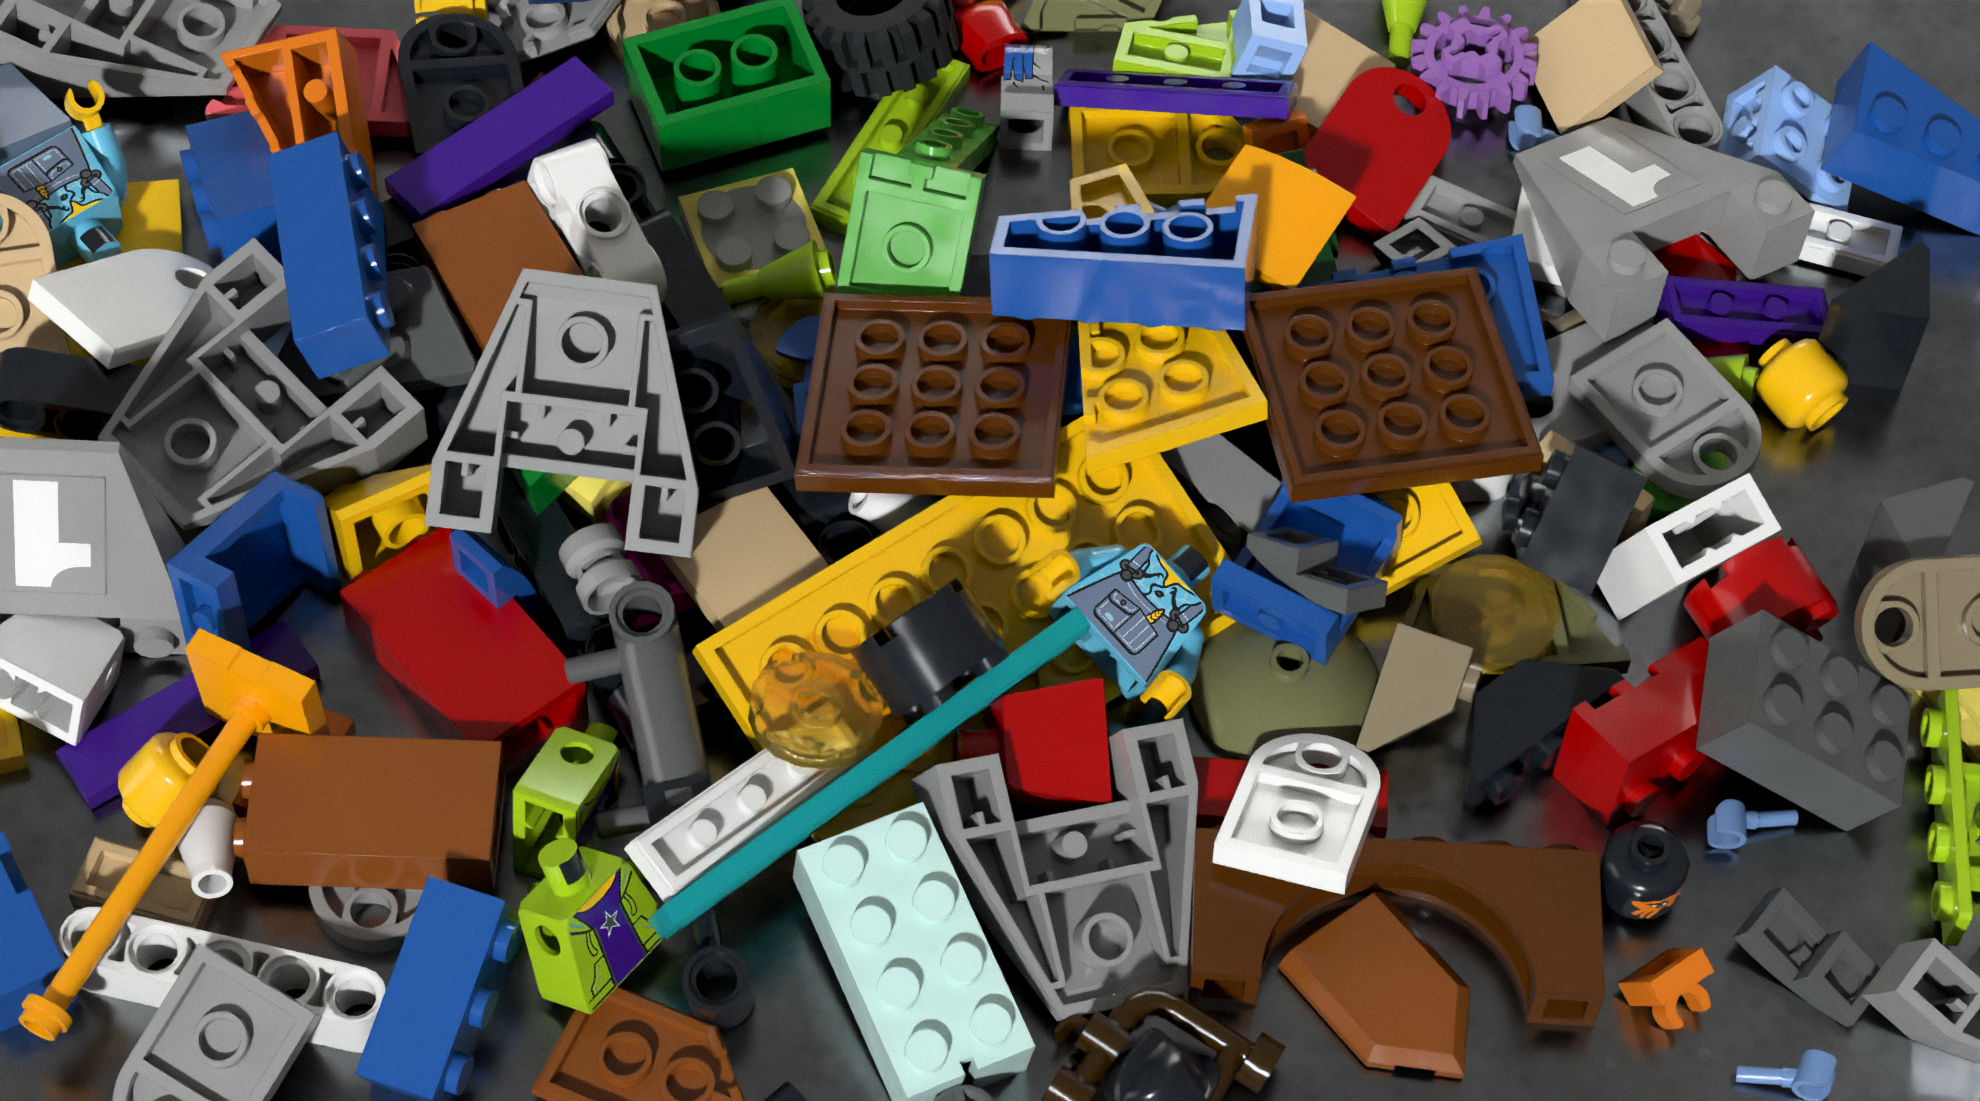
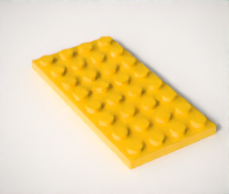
[692,415,1237,843]

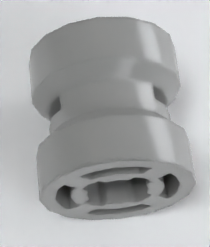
[559,523,643,615]

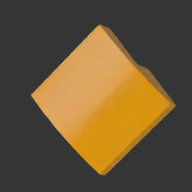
[1205,144,1356,291]

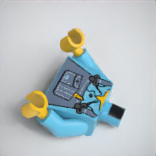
[0,80,128,269]
[1029,543,1210,721]

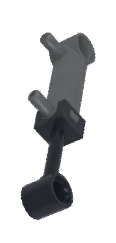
[564,581,755,1029]

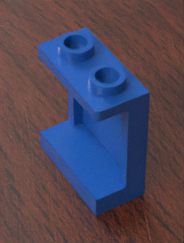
[166,471,341,653]
[1211,477,1402,665]

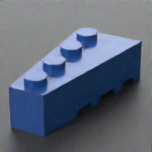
[267,131,395,379]
[989,193,1258,331]

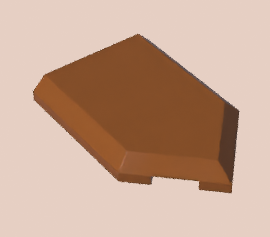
[1278,892,1470,1079]
[531,986,746,1101]

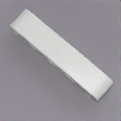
[59,907,386,1053]

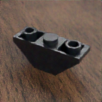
[1462,659,1625,815]

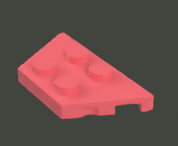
[205,25,409,138]

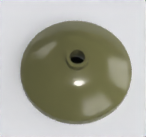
[1188,622,1380,766]

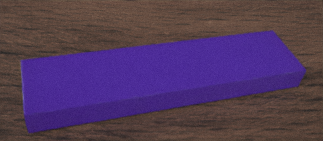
[384,56,614,222]
[1054,68,1298,120]
[55,620,321,809]

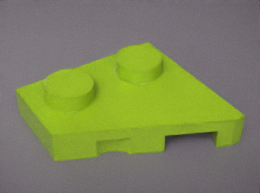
[1112,9,1238,78]

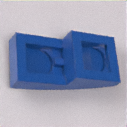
[449,529,542,620]

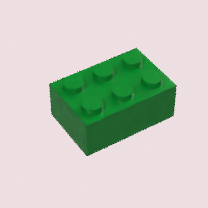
[622,0,831,172]

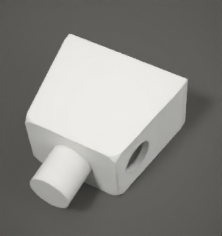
[0,614,125,746]

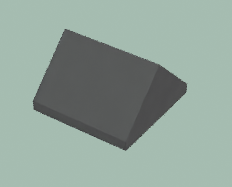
[1853,477,1975,643]

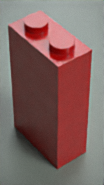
[339,527,589,768]

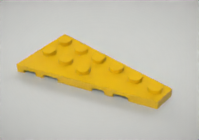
[1069,163,1268,475]

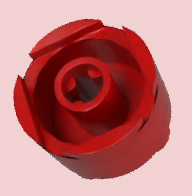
[1684,536,1839,643]

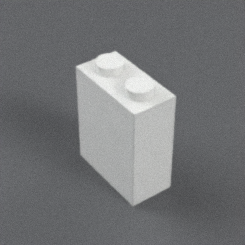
[1597,473,1782,621]

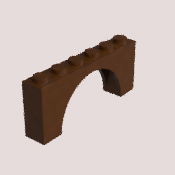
[1187,824,1605,1027]

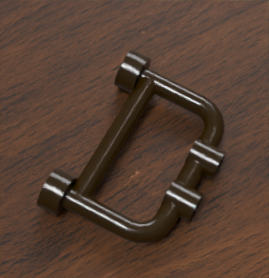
[1040,988,1286,1101]

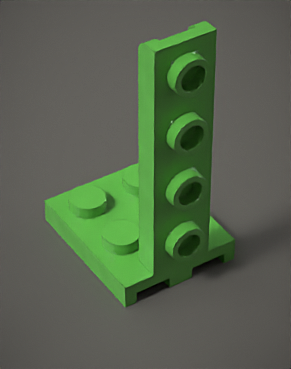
[835,107,999,296]

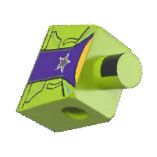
[513,723,624,880]
[518,838,664,1015]

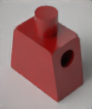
[953,678,1112,812]

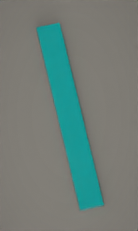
[647,606,1091,940]

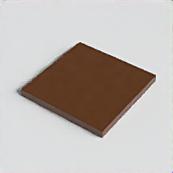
[1238,267,1544,503]
[794,293,1074,498]

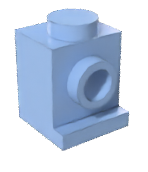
[1231,0,1308,81]

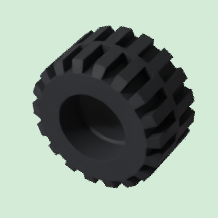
[802,0,960,97]

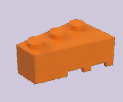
[219,28,380,202]

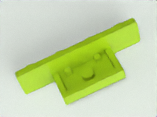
[1920,689,1980,946]

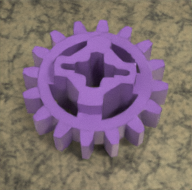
[1410,5,1537,120]

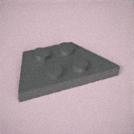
[277,265,479,406]

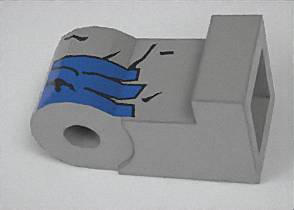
[998,44,1054,151]

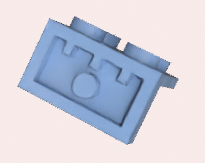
[1717,65,1852,212]

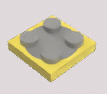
[678,168,826,296]

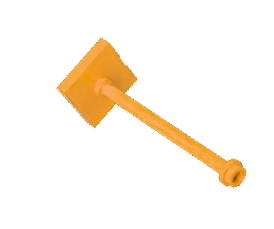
[18,628,331,1041]

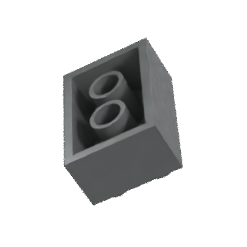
[1696,609,1912,832]

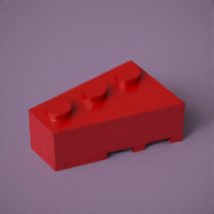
[1552,636,1709,828]

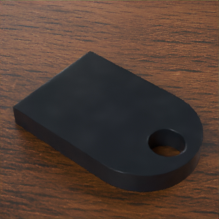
[397,13,524,160]

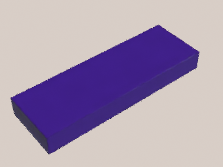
[1657,275,1829,346]

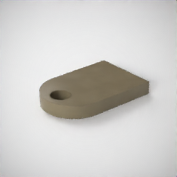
[1854,554,1980,691]

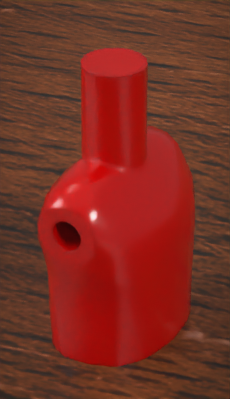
[952,0,1028,72]

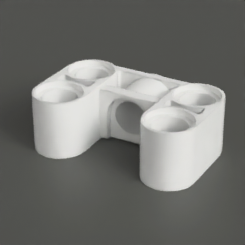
[526,138,667,305]

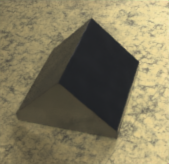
[1818,241,1930,391]

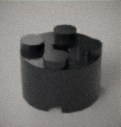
[850,576,1010,725]

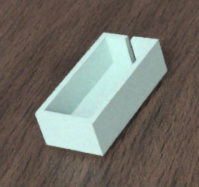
[793,802,1035,1101]

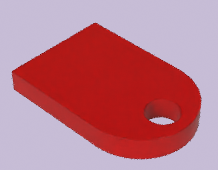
[1303,67,1451,241]

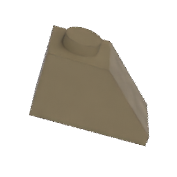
[1355,623,1484,752]

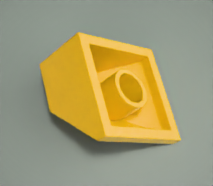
[323,464,456,583]

